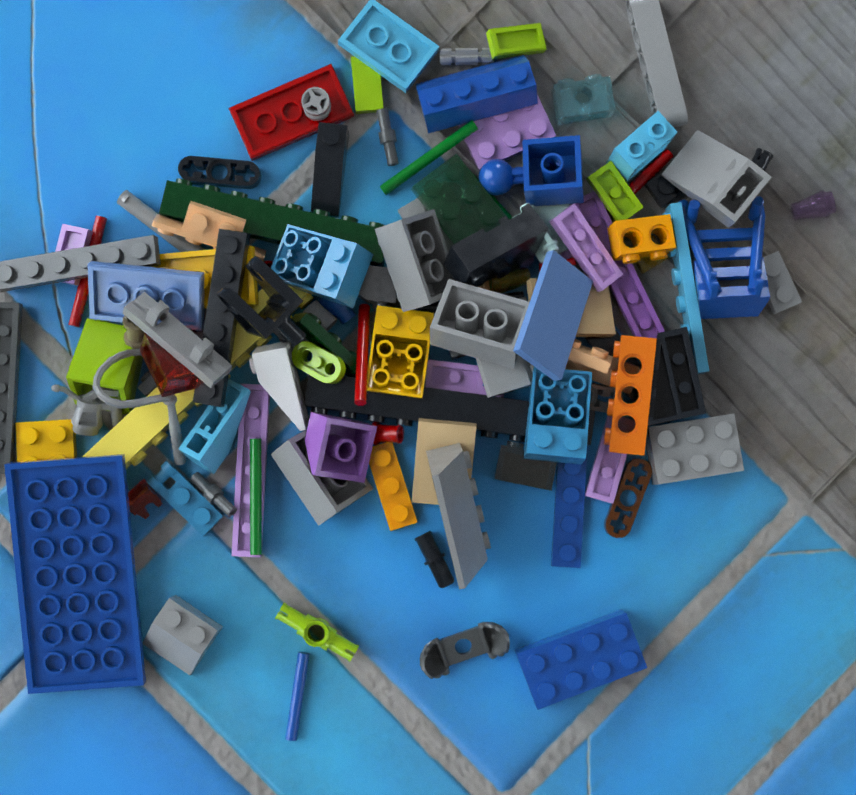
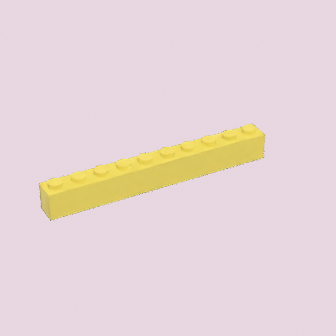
[82,286,314,469]

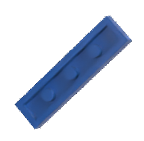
[551,453,587,568]

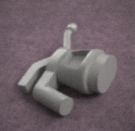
[51,384,123,436]

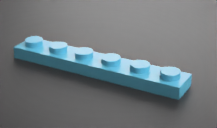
[662,202,709,374]

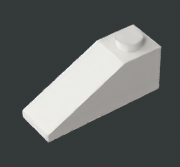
[249,341,309,431]

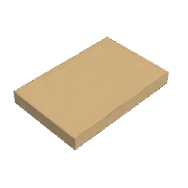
[526,278,616,337]
[412,418,477,505]

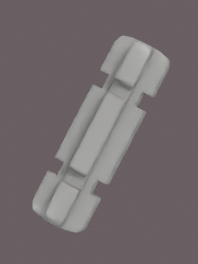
[439,48,494,65]

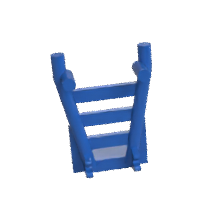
[679,196,770,319]

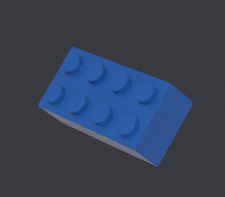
[515,609,647,710]

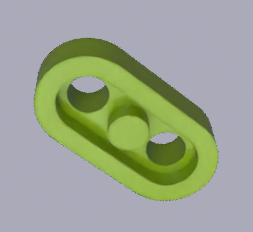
[292,341,346,384]

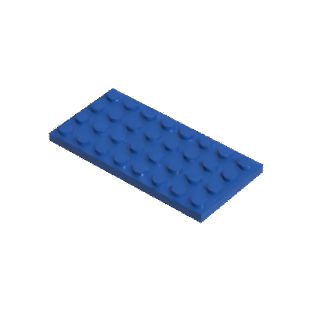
[4,454,146,694]

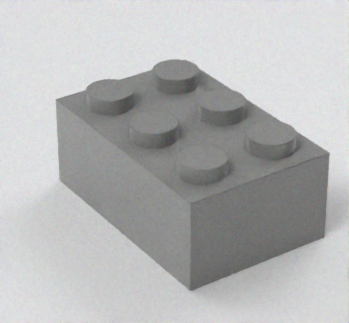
[375,209,455,312]
[646,413,744,485]

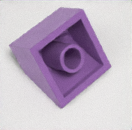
[305,412,377,483]

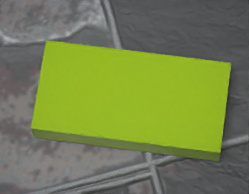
[486,23,547,60]
[351,56,384,114]

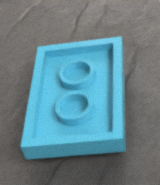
[338,0,439,93]

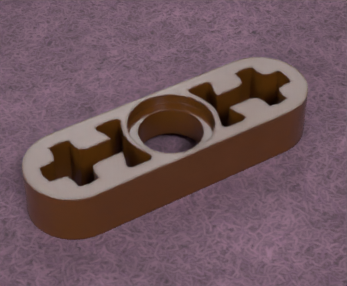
[604,459,652,538]

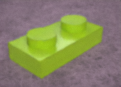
[586,161,644,221]

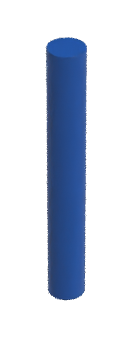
[285,652,309,741]

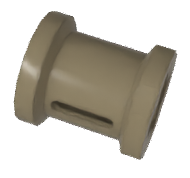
[123,315,150,349]

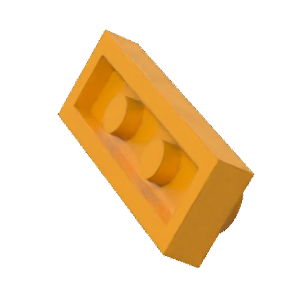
[369,442,418,531]

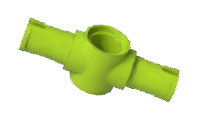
[275,602,359,662]

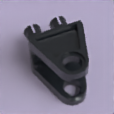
[217,256,306,346]

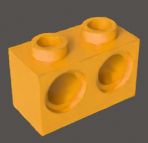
[607,214,676,264]

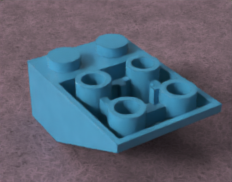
[271,224,374,308]
[524,367,592,464]

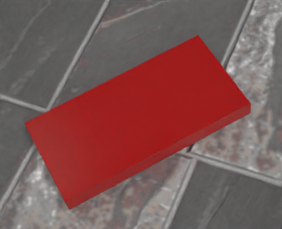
[229,64,354,161]

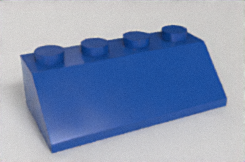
[415,55,538,133]

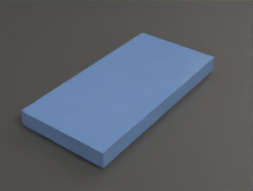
[513,250,593,381]
[88,261,205,331]

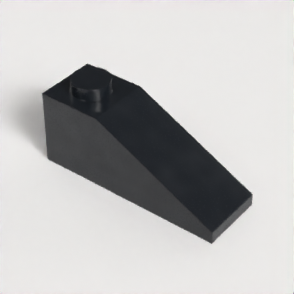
[311,122,349,217]

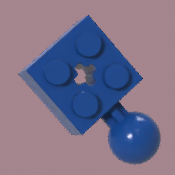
[478,135,584,206]

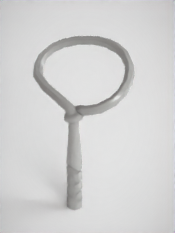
[93,348,186,465]

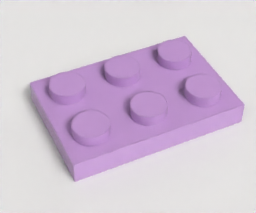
[458,95,556,172]

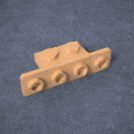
[152,201,266,261]
[565,339,640,394]

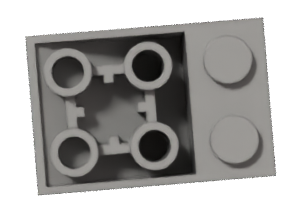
[661,130,772,228]

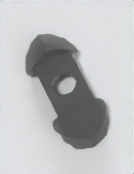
[420,622,510,679]

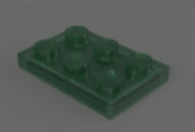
[411,154,509,244]

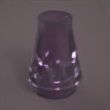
[791,190,836,220]

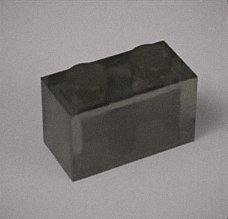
[493,441,557,491]

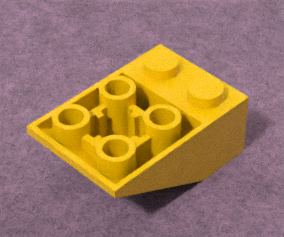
[367,305,434,398]

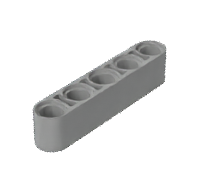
[626,0,688,128]

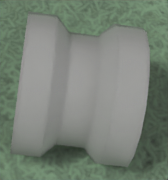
[301,87,331,121]

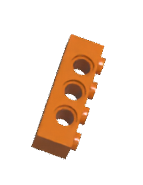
[604,335,657,456]

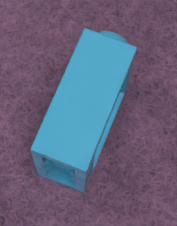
[605,111,678,183]

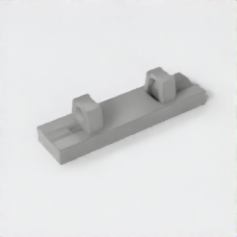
[123,292,232,388]

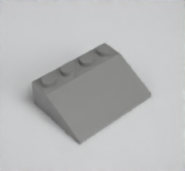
[426,443,491,590]

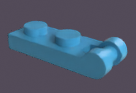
[146,460,225,536]

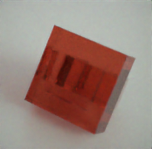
[128,478,163,519]

